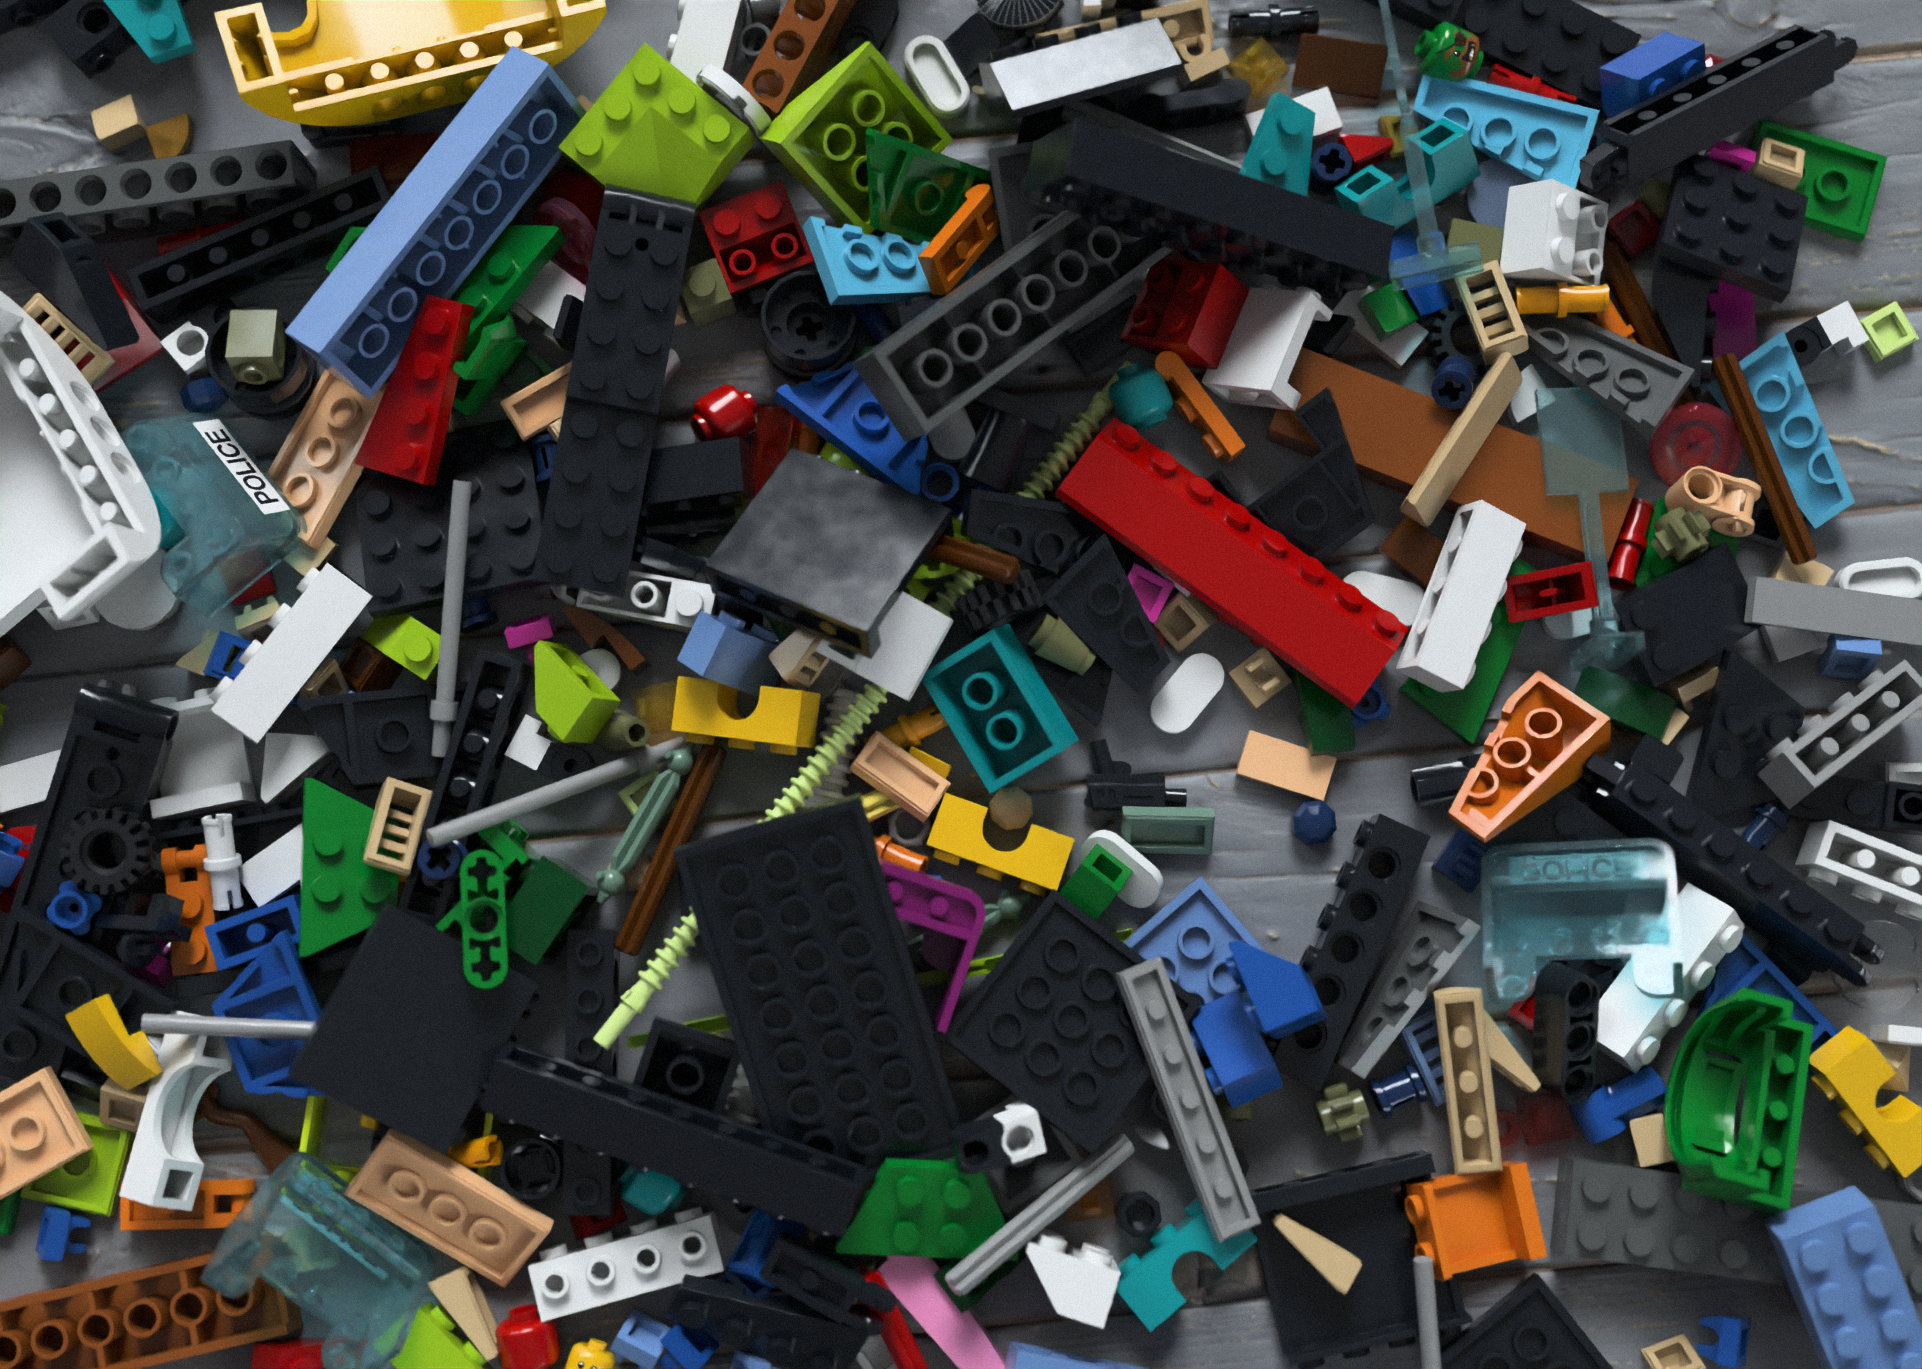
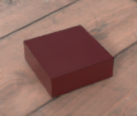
[1605,198,1661,262]

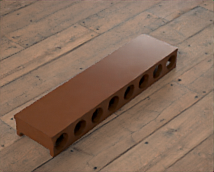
[742,0,857,122]
[1265,347,1640,569]
[0,1235,303,1369]

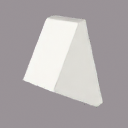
[260,733,332,805]

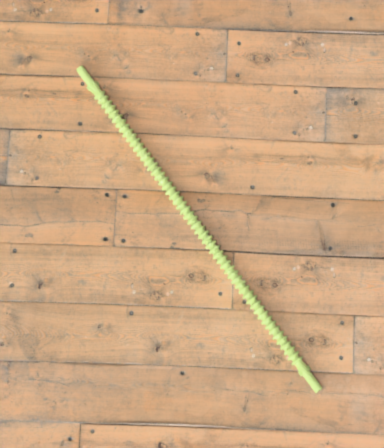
[593,361,1132,1050]

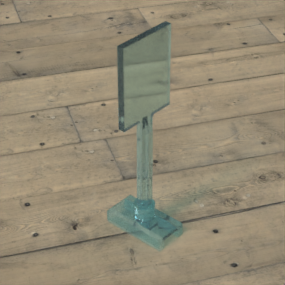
[1379,0,1484,292]
[1534,387,1646,672]

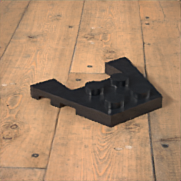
[1206,386,1375,562]

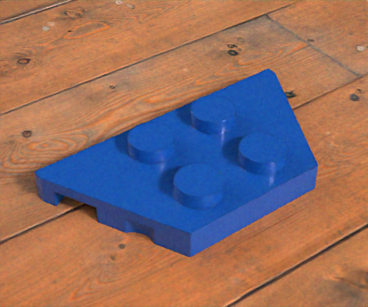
[774,359,930,496]
[211,929,337,1101]
[1695,932,1839,1076]

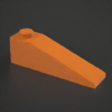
[1448,670,1611,843]

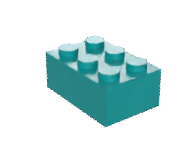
[922,623,1079,794]

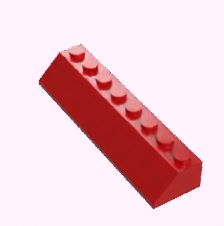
[1055,417,1409,710]

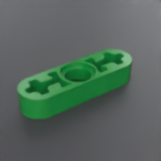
[460,850,508,989]

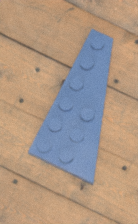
[1123,876,1266,1025]

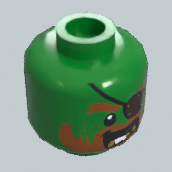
[1414,22,1484,82]

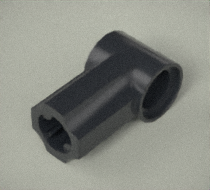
[1409,753,1482,809]

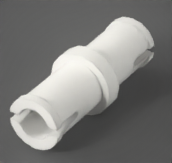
[201,813,244,911]

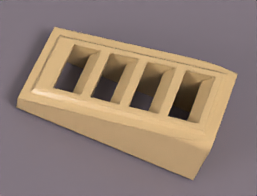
[1454,259,1529,365]
[22,293,116,386]
[768,628,830,691]
[362,777,432,877]
[1484,1010,1541,1092]
[1269,1210,1362,1295]
[427,1265,499,1361]

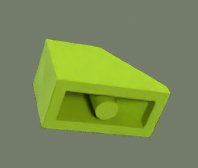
[362,613,463,685]
[534,640,621,744]

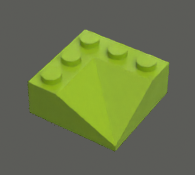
[758,41,953,235]
[558,43,755,216]

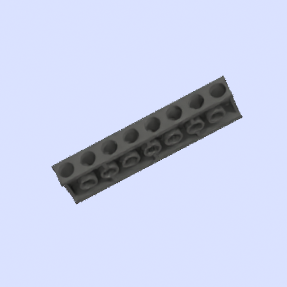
[0,140,317,258]

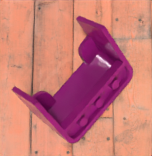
[881,859,986,1033]

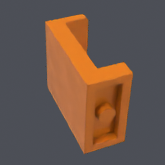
[1405,1161,1547,1281]

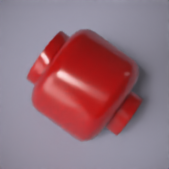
[689,384,759,442]
[495,1304,561,1369]

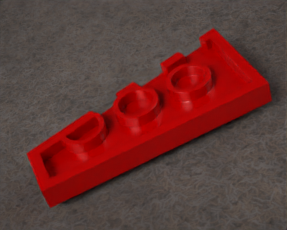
[354,294,474,486]

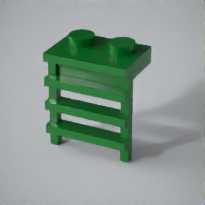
[435,818,541,934]

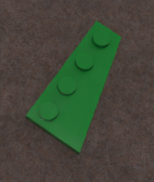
[1398,556,1538,746]

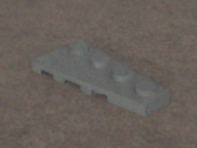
[1519,313,1695,439]
[1333,901,1482,1078]

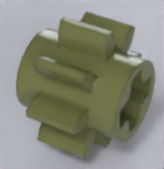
[1650,507,1712,564]
[1314,1082,1370,1143]

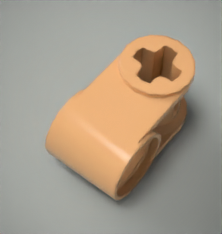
[1665,466,1762,537]

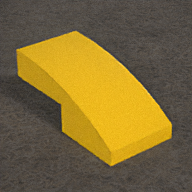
[65,993,163,1091]

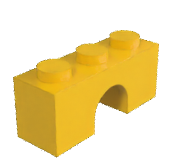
[671,676,821,756]
[926,793,1075,897]
[1809,1026,1922,1178]

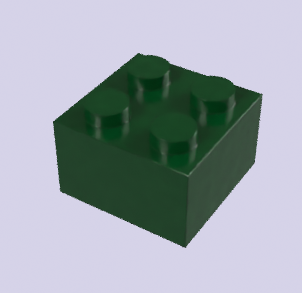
[490,855,599,966]

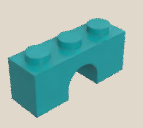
[1334,117,1481,231]
[1116,1197,1258,1333]

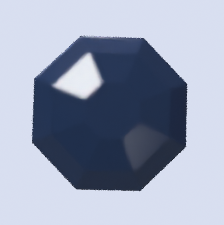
[179,377,229,414]
[1290,801,1337,845]

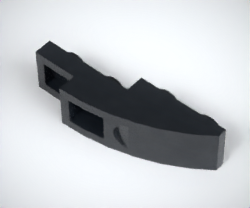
[1783,776,1922,836]

